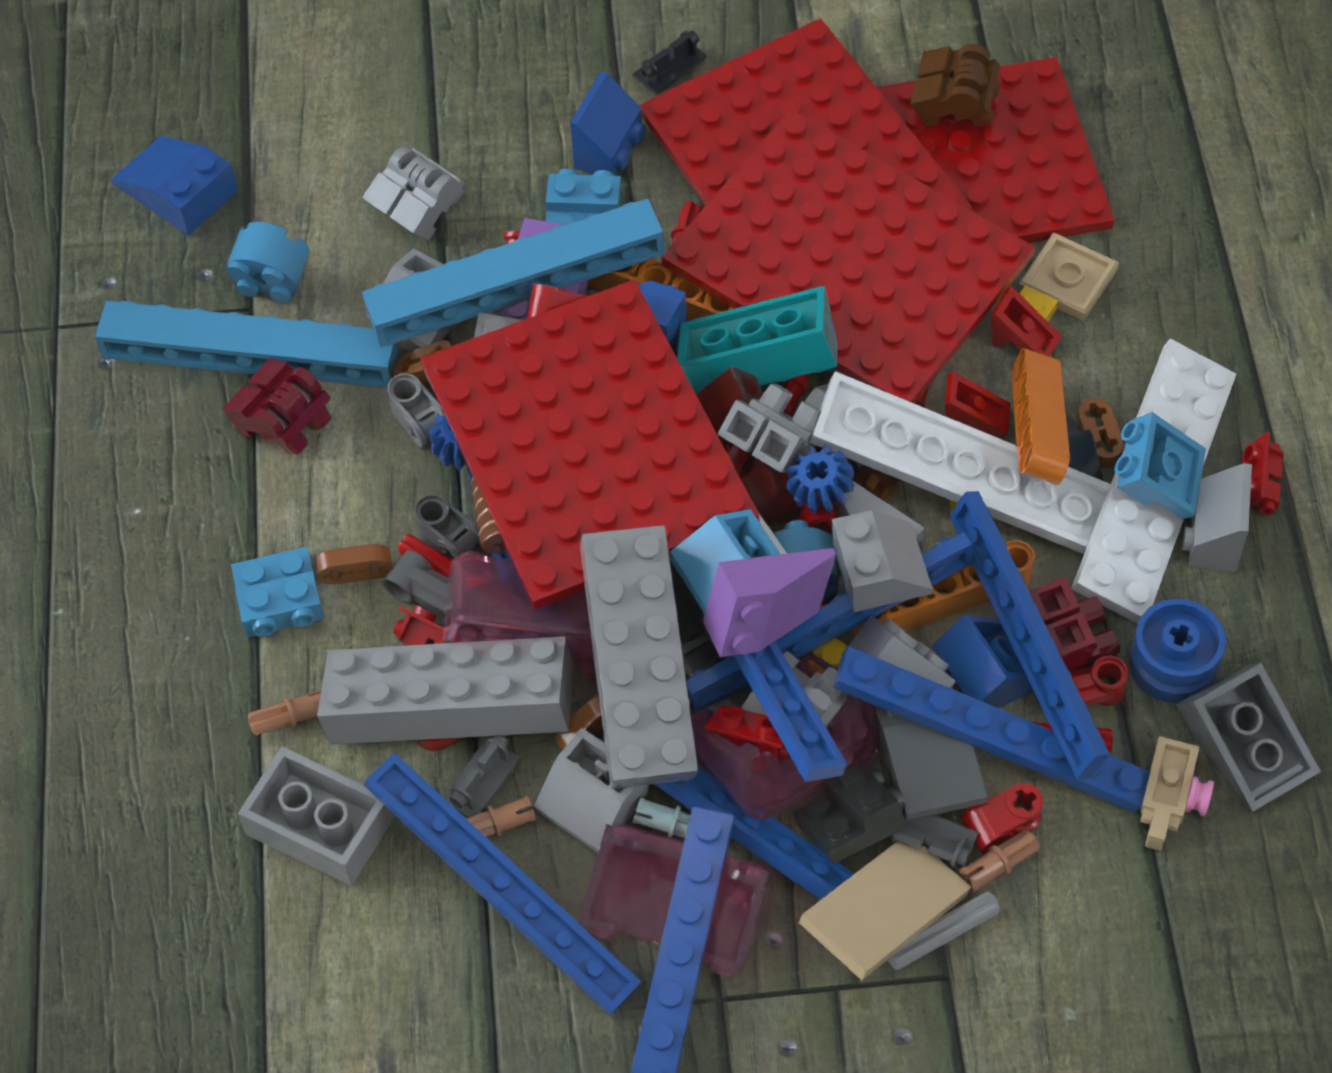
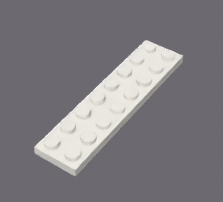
[1071,339,1236,624]
[809,371,1111,554]

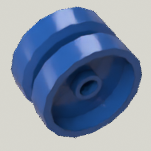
[1129,598,1226,704]

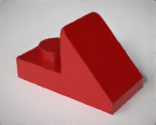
[991,286,1062,357]
[945,371,1011,439]

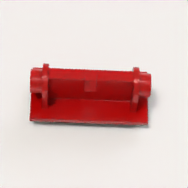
[1242,432,1284,516]
[393,605,472,645]
[704,705,791,762]

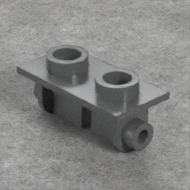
[443,735,521,818]
[888,810,978,868]

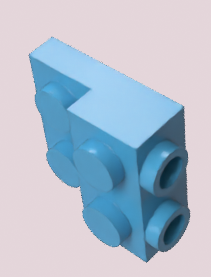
[546,169,622,225]
[1115,412,1206,519]
[231,546,324,638]

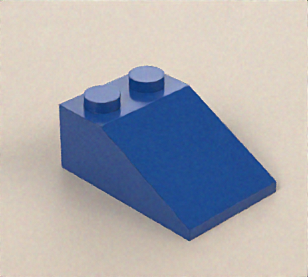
[111,136,238,236]

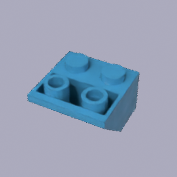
[669,509,780,614]

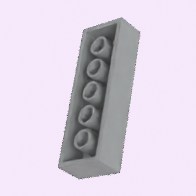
[580,525,698,789]
[317,636,575,745]

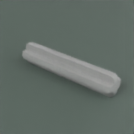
[888,892,1000,970]

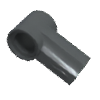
[383,550,466,620]

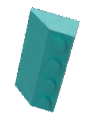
[677,286,838,401]

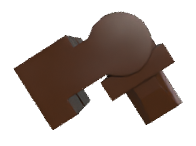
[910,44,1001,127]

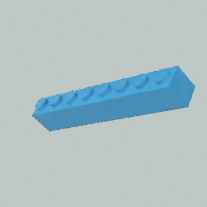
[362,198,665,348]
[95,301,401,388]

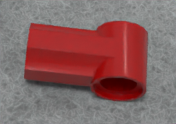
[1070,656,1128,706]

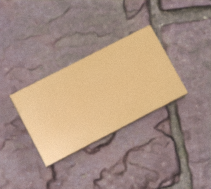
[799,841,971,980]

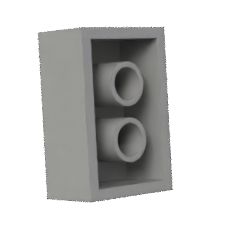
[237,746,394,886]

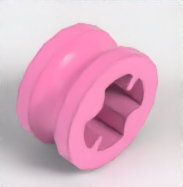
[1185,776,1214,817]

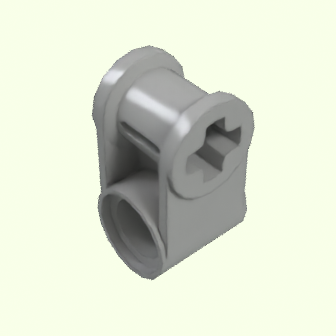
[387,373,445,448]

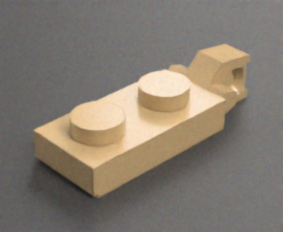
[1140,736,1200,851]

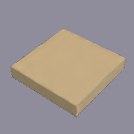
[1018,232,1119,321]

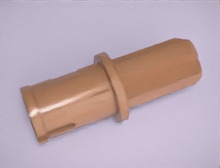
[248,689,321,735]
[466,796,536,838]
[959,830,1040,892]

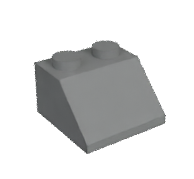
[1182,463,1252,572]
[832,510,933,612]

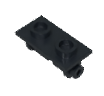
[633,30,707,95]

